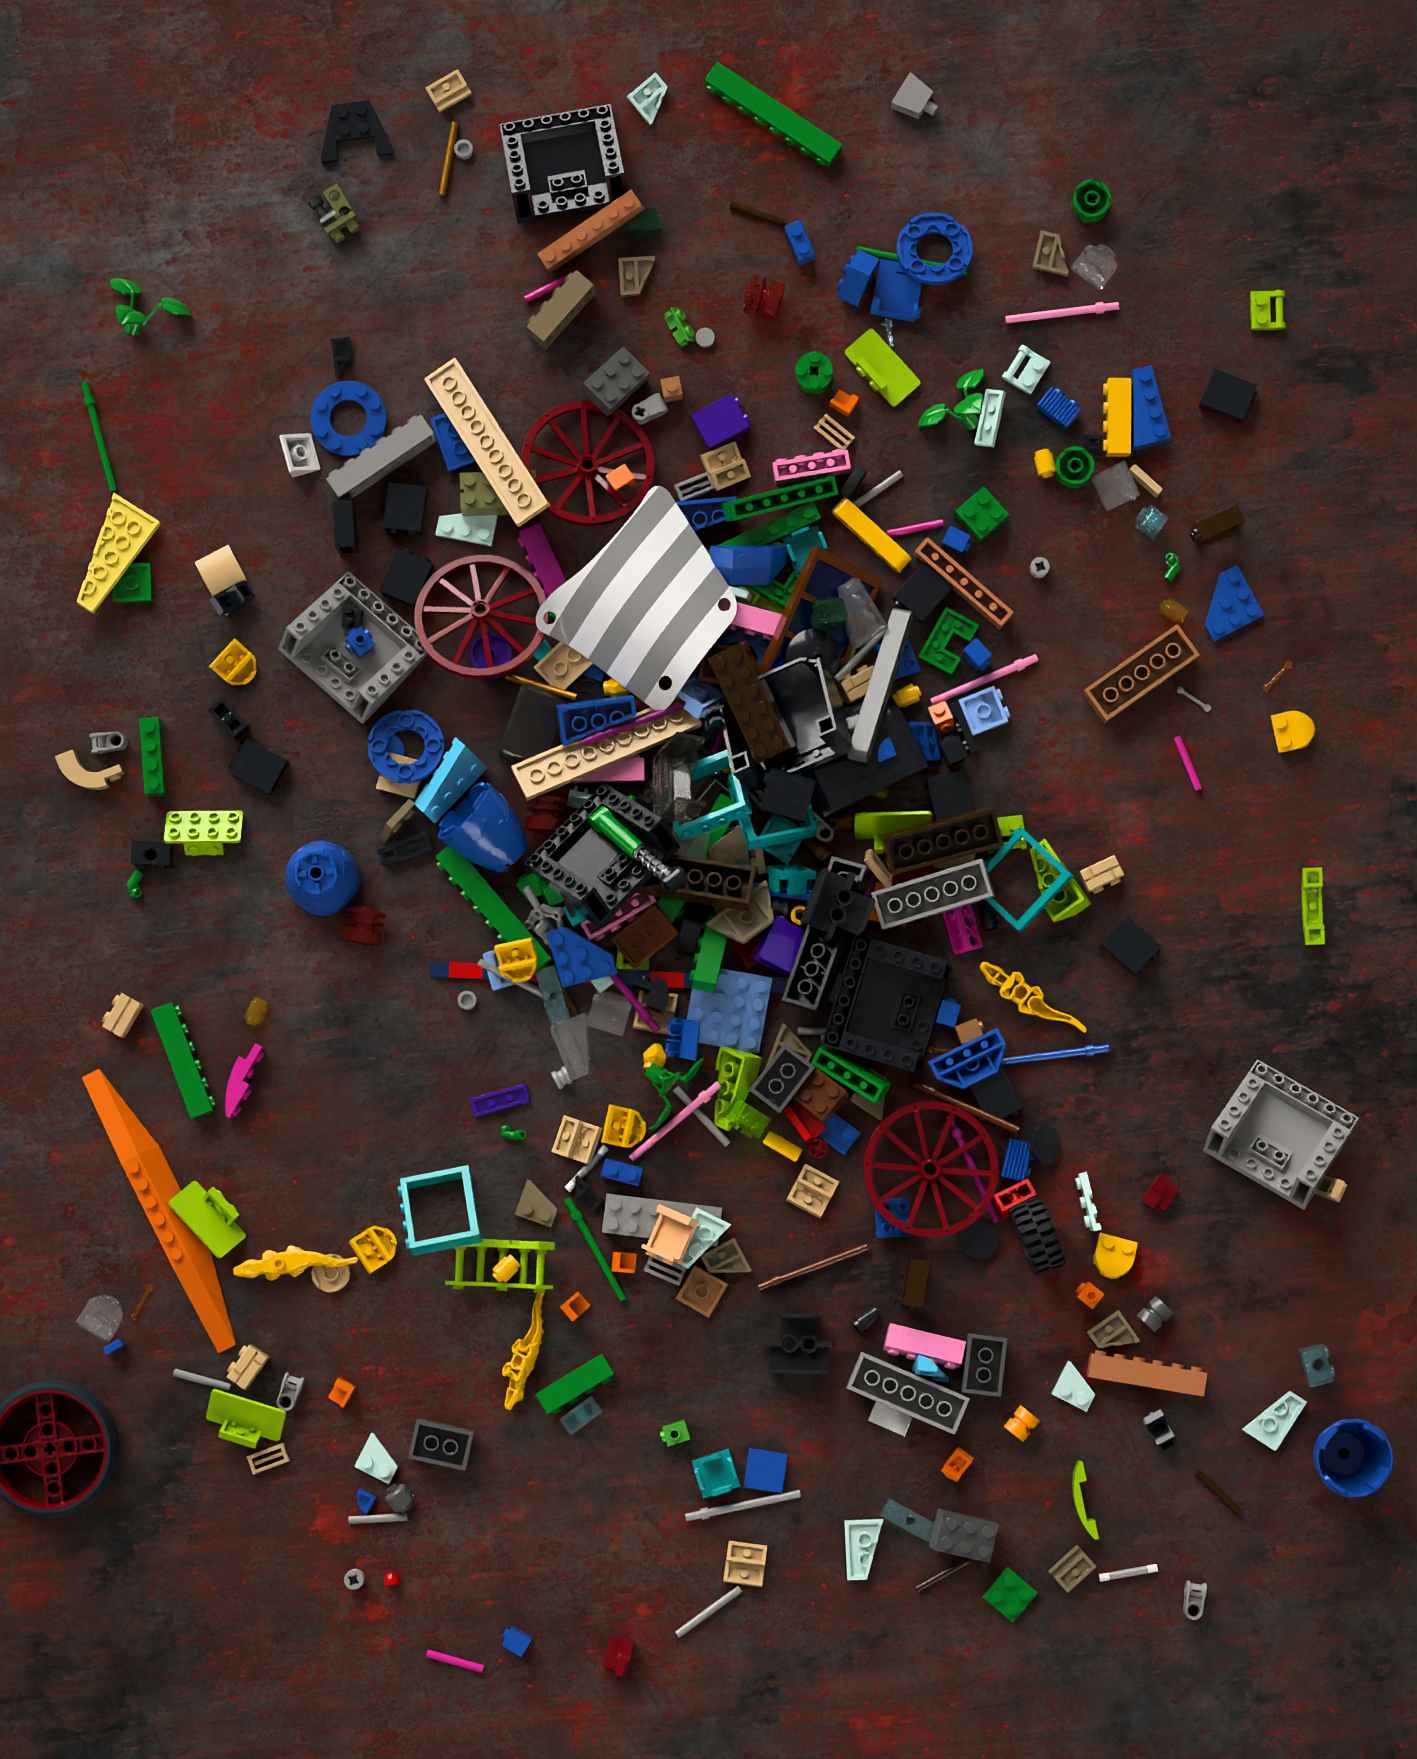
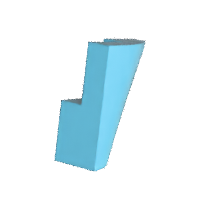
[912,1355,949,1383]

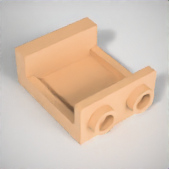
[641,1204,699,1265]

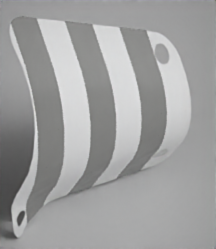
[536,486,737,711]

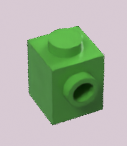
[660,1419,690,1446]

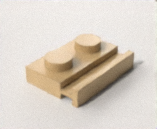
[425,69,472,113]

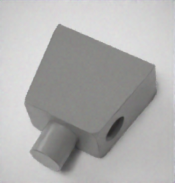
[891,73,939,119]

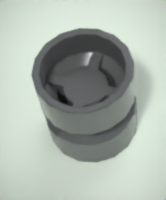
[1136,1296,1174,1333]

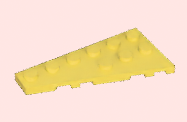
[77,493,161,614]

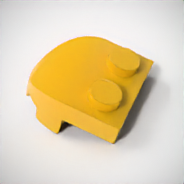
[209,638,257,685]
[1271,711,1315,753]
[494,938,538,982]
[601,1104,646,1148]
[349,1226,397,1274]
[1093,1233,1138,1279]

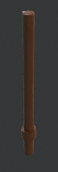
[913,1081,1021,1134]
[758,1244,869,1292]

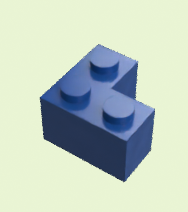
[837,250,879,306]

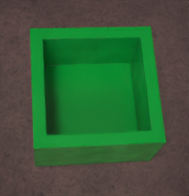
[954,486,1009,543]

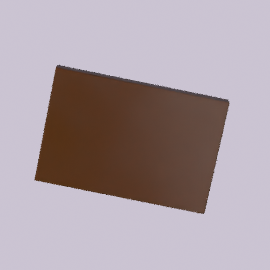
[611,904,680,969]

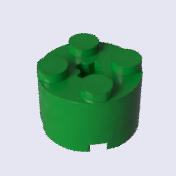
[1071,179,1111,223]
[795,351,833,394]
[1054,446,1094,488]

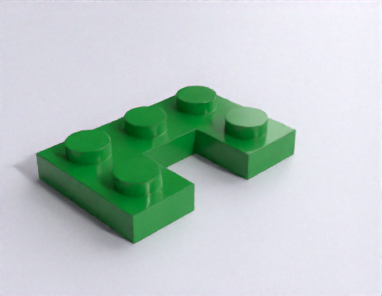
[745,571,809,609]
[918,607,979,675]

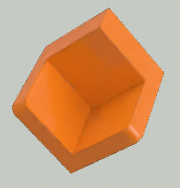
[829,390,859,418]
[605,464,637,491]
[612,1252,637,1273]
[560,1291,590,1322]
[328,1377,356,1408]

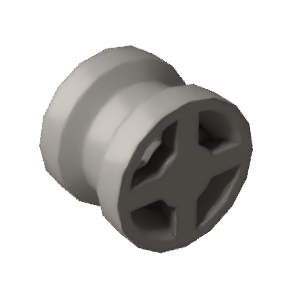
[1029,557,1050,578]
[551,1066,573,1089]
[344,1568,365,1590]

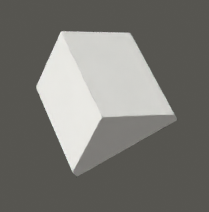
[279,433,320,477]

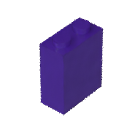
[691,394,751,451]
[753,915,806,976]

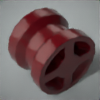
[808,1139,828,1159]

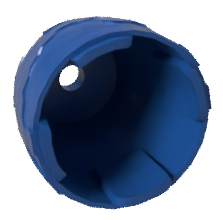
[438,782,528,873]
[285,840,362,916]
[1313,1419,1393,1498]

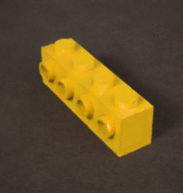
[1103,378,1131,457]

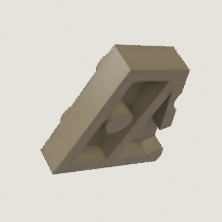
[1032,230,1069,276]
[515,1179,558,1227]

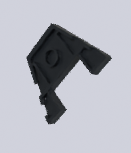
[321,100,394,164]

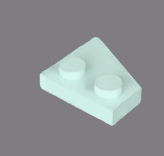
[626,72,667,125]
[1051,1361,1095,1412]
[354,1432,398,1484]

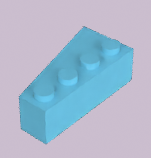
[415,737,487,823]

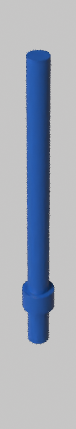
[1000,1044,1109,1066]

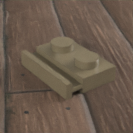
[1048,1545,1097,1593]

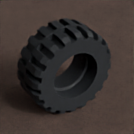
[1009,1197,1066,1276]

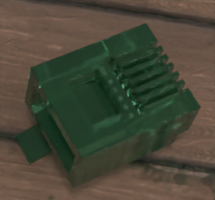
[628,207,663,240]
[811,598,848,630]

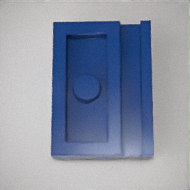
[819,1114,860,1155]

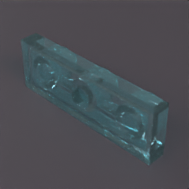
[535,966,570,1026]
[880,1498,934,1543]

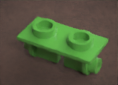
[664,307,696,347]

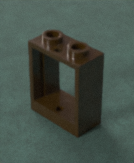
[1190,504,1245,547]
[901,1258,931,1311]

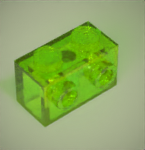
[723,1097,771,1139]

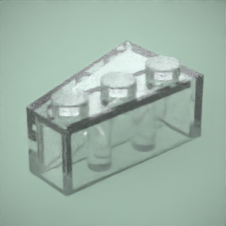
[838,577,888,648]
[549,1012,592,1081]

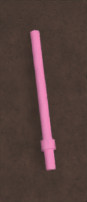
[1005,302,1119,324]
[930,654,1038,705]
[629,1081,722,1161]

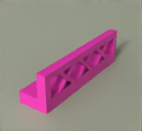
[942,904,983,955]

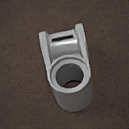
[631,393,669,425]
[89,732,128,754]
[798,811,834,844]
[277,1372,305,1411]
[1183,1580,1207,1620]

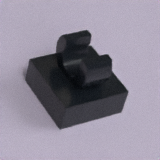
[1083,435,1103,455]
[341,609,364,630]

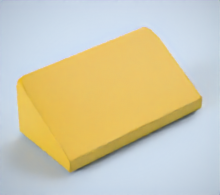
[763,1131,802,1162]

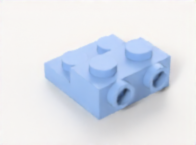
[677,674,725,719]
[959,686,1011,736]

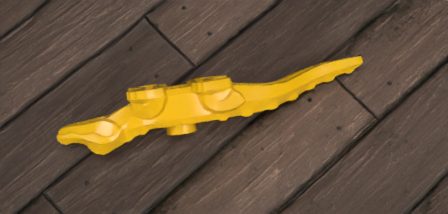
[979,962,1086,1033]
[233,1246,358,1281]
[502,1293,544,1410]

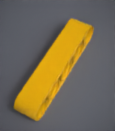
[831,497,912,574]

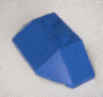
[710,545,786,585]
[928,1028,1006,1090]

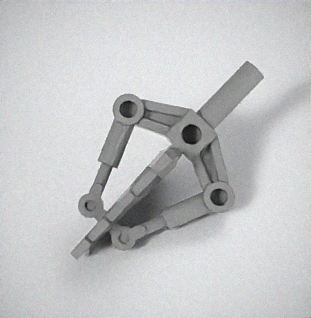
[523,886,565,949]

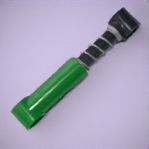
[588,806,687,895]

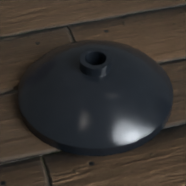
[785,629,840,677]

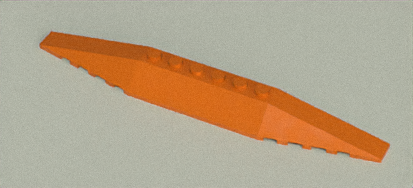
[82,1069,236,1353]

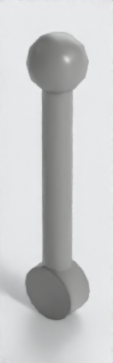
[1177,686,1211,712]

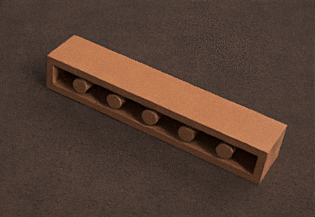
[537,189,645,273]
[914,537,1014,630]
[1086,1350,1207,1397]

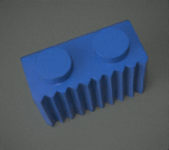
[784,220,815,266]
[1036,387,1081,431]
[961,638,992,671]
[1000,1139,1033,1181]
[601,1158,643,1186]

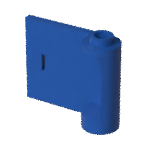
[870,259,922,322]

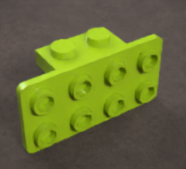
[845,329,920,407]
[164,811,244,856]
[855,811,932,854]
[168,1181,246,1259]
[206,1389,286,1449]

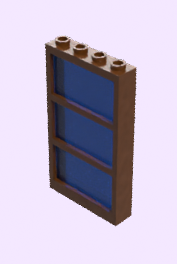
[759,547,882,686]

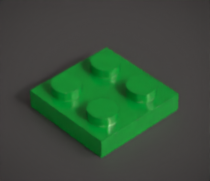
[113,563,152,603]
[982,1566,1038,1623]

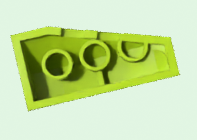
[1030,839,1091,922]

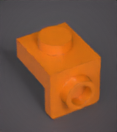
[928,701,955,735]
[1075,1281,1104,1309]
[941,1447,974,1482]

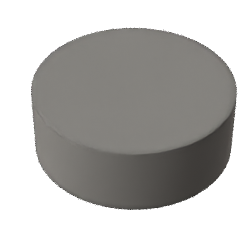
[454,139,473,160]
[696,328,715,348]
[457,991,477,1010]

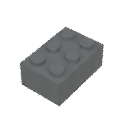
[581,347,650,417]
[749,1044,815,1114]
[961,1333,1007,1397]
[408,1418,475,1471]
[929,1508,999,1563]

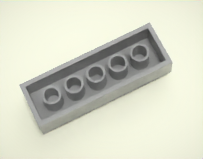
[326,415,437,500]
[871,859,995,930]
[602,1194,722,1247]
[846,1351,970,1435]

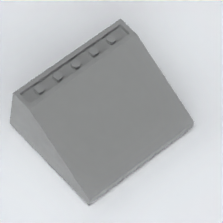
[278,571,433,724]
[1203,1059,1359,1210]

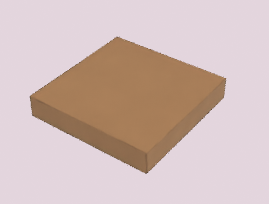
[676,1265,728,1318]

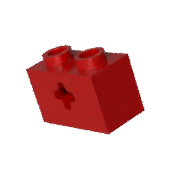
[993,1179,1037,1219]

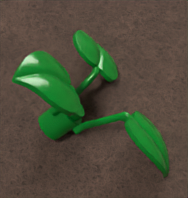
[109,278,192,335]
[918,368,985,430]
[644,1054,704,1131]

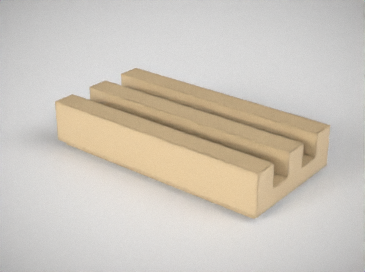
[814,414,855,450]
[1128,464,1163,498]
[864,849,893,888]
[247,1442,290,1475]

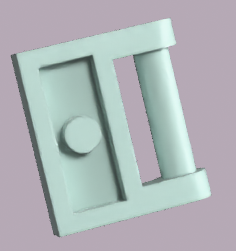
[1002,345,1050,395]

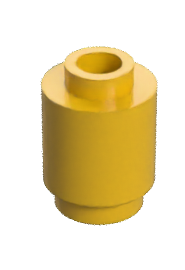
[1034,449,1055,478]
[892,683,922,708]
[790,905,806,926]
[492,1255,521,1283]

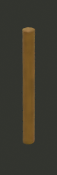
[439,122,459,197]
[505,673,578,701]

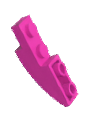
[225,1043,265,1118]

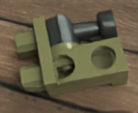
[308,184,360,243]

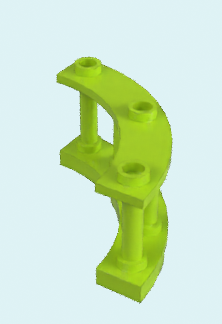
[445,1239,555,1293]

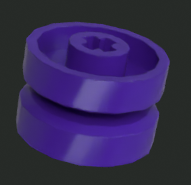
[470,632,513,680]

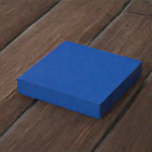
[743,1448,788,1493]

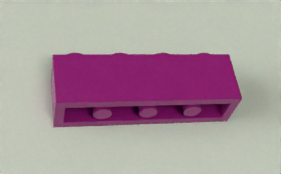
[518,523,566,599]

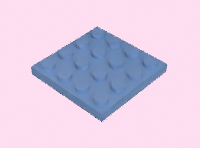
[687,968,772,1054]

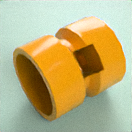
[1004,1405,1040,1442]

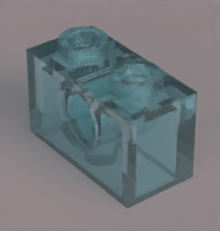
[1135,505,1169,540]
[1298,1343,1336,1388]
[559,1395,603,1435]

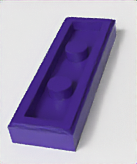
[470,1083,531,1117]

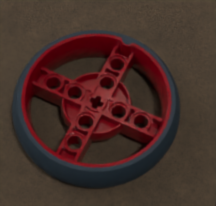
[0,1380,119,1518]

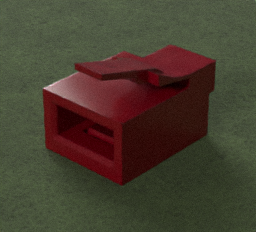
[1141,1174,1180,1213]
[602,1635,634,1677]

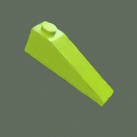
[714,1046,762,1131]

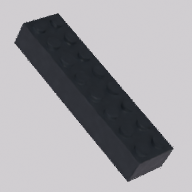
[781,856,873,1016]

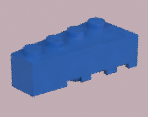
[1131,365,1171,452]
[676,497,737,532]
[556,695,636,745]

